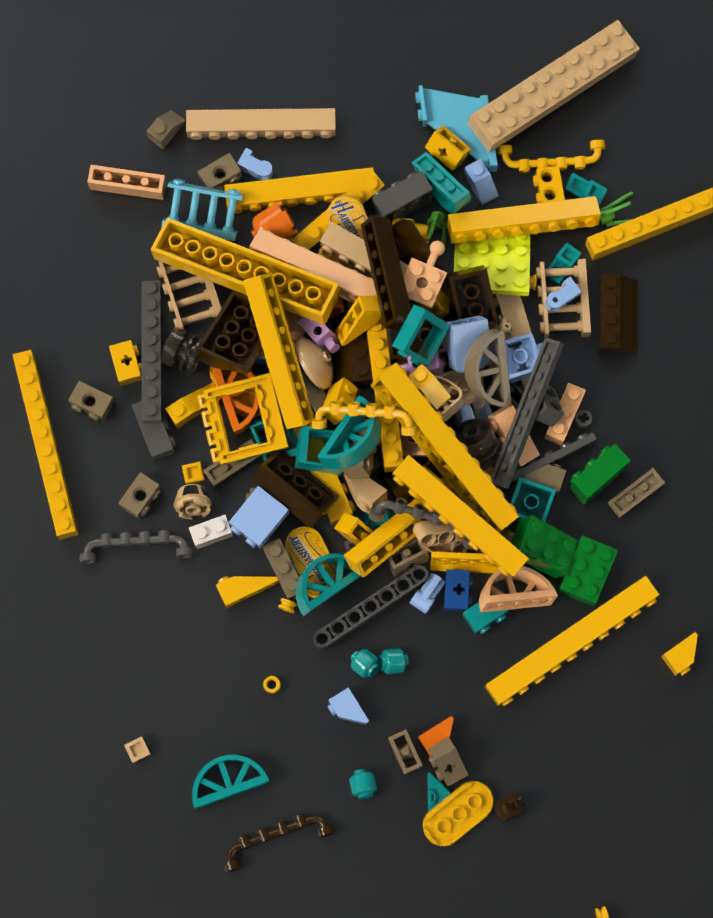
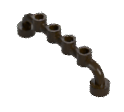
[224,813,335,873]

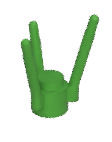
[599,191,633,227]
[426,211,447,245]

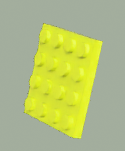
[454,234,530,296]

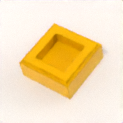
[182,462,205,485]

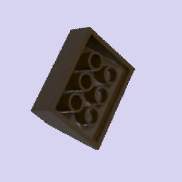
[197,290,263,374]

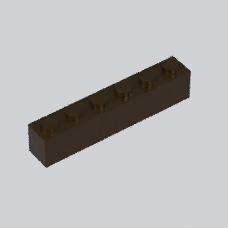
[361,216,411,330]

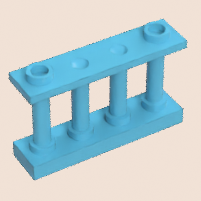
[161,179,245,241]

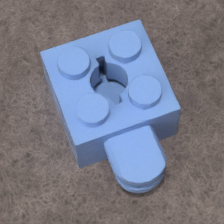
[505,333,543,384]

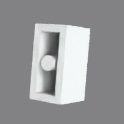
[189,515,233,549]

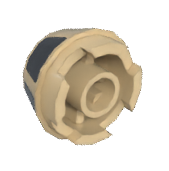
[173,484,212,520]

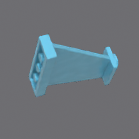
[415,85,498,172]

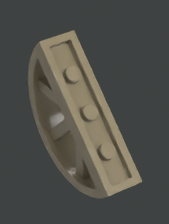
[465,329,512,407]

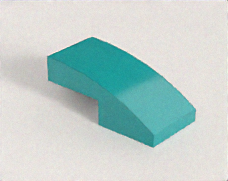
[563,173,607,206]
[546,242,582,286]

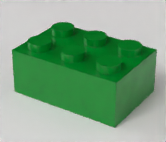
[569,444,631,505]
[511,515,578,579]
[558,535,618,607]

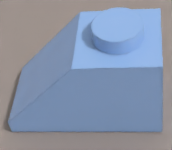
[464,159,499,206]
[327,688,369,725]

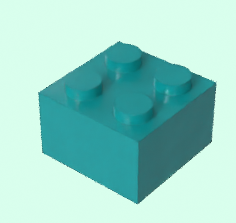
[510,477,556,522]

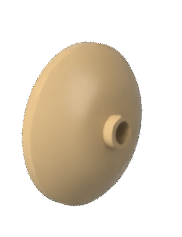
[296,337,334,390]

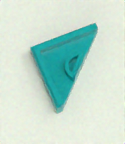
[427,772,451,812]

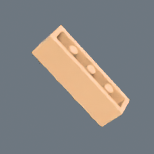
[87,165,167,200]

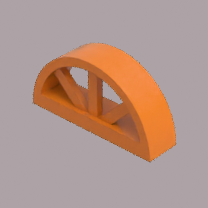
[212,367,260,436]

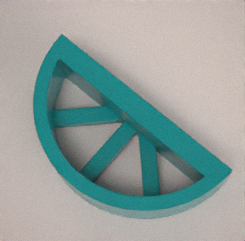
[411,152,471,214]
[317,396,381,469]
[295,553,361,617]
[192,755,270,809]

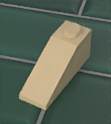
[341,472,388,514]

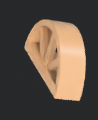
[479,566,558,612]

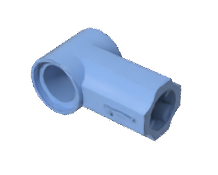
[410,573,445,614]

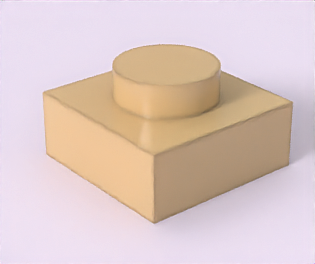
[124,736,151,763]

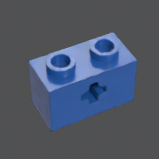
[444,569,473,612]

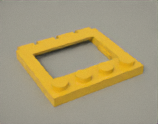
[197,373,289,465]

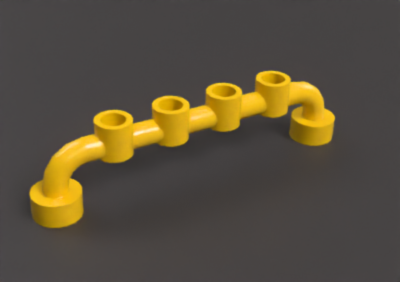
[497,140,605,173]
[311,401,417,436]

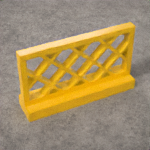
[430,552,499,574]

